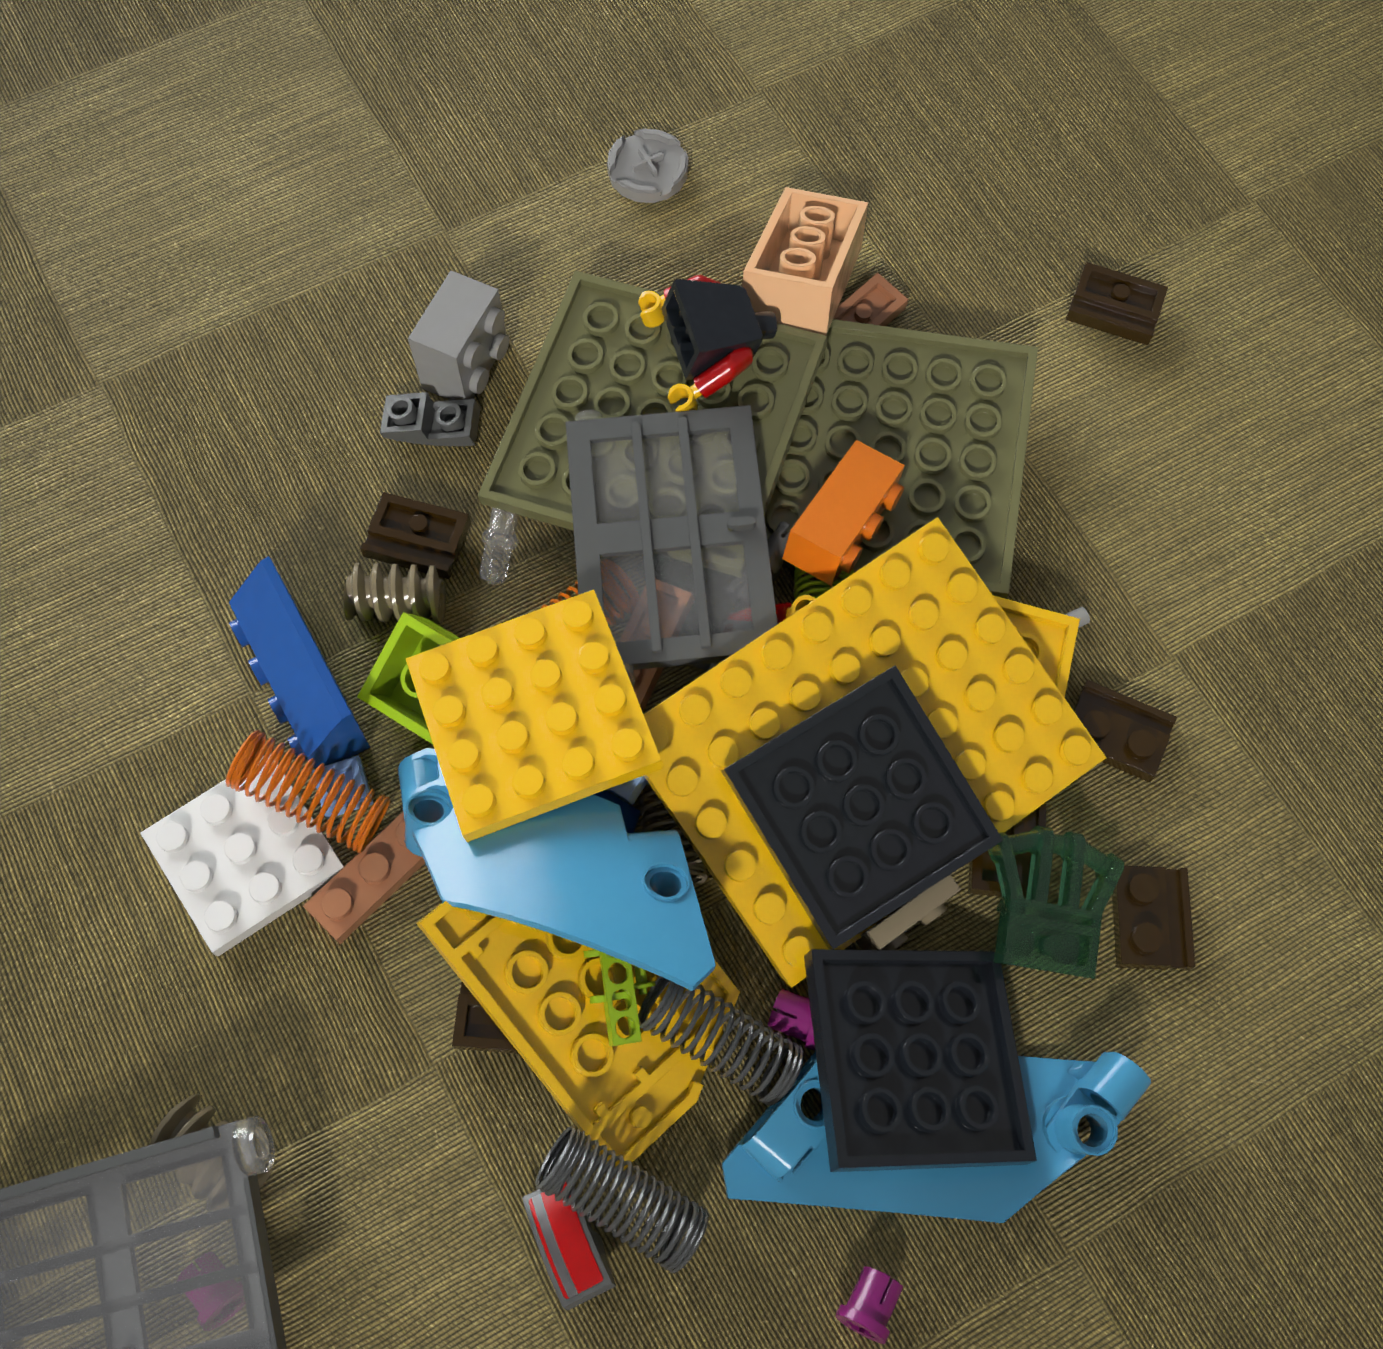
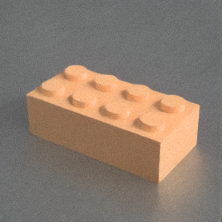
[742,187,868,335]

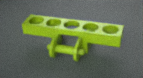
[583,950,656,1046]

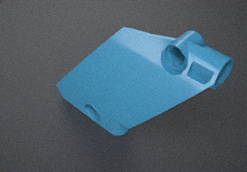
[398,748,716,991]
[722,1051,1151,1223]

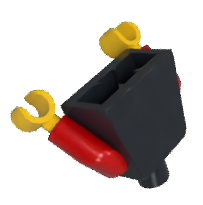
[638,275,777,412]

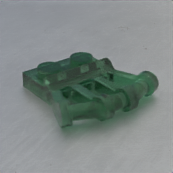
[988,825,1125,979]

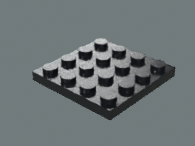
[721,665,1003,950]
[804,949,1037,1172]

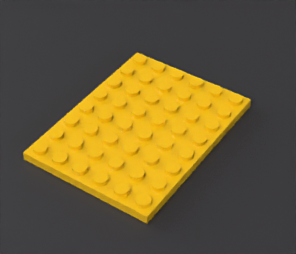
[643,517,1106,988]

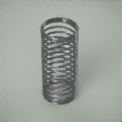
[638,976,804,1106]

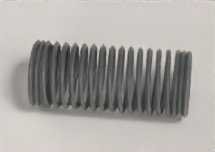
[535,1125,709,1273]

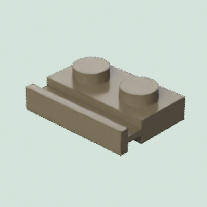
[855,875,961,950]

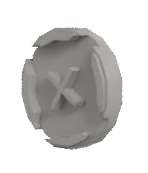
[607,129,688,203]

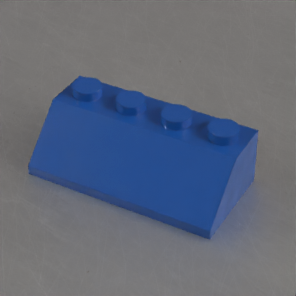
[229,556,370,769]

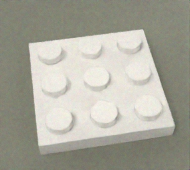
[140,754,344,957]

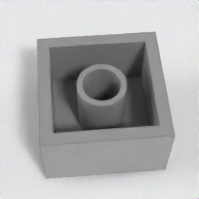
[408,271,509,400]

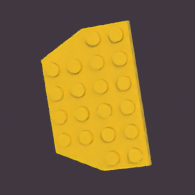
[416,901,740,1171]

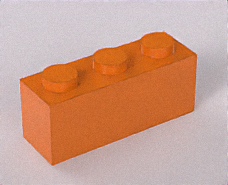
[782,440,905,586]

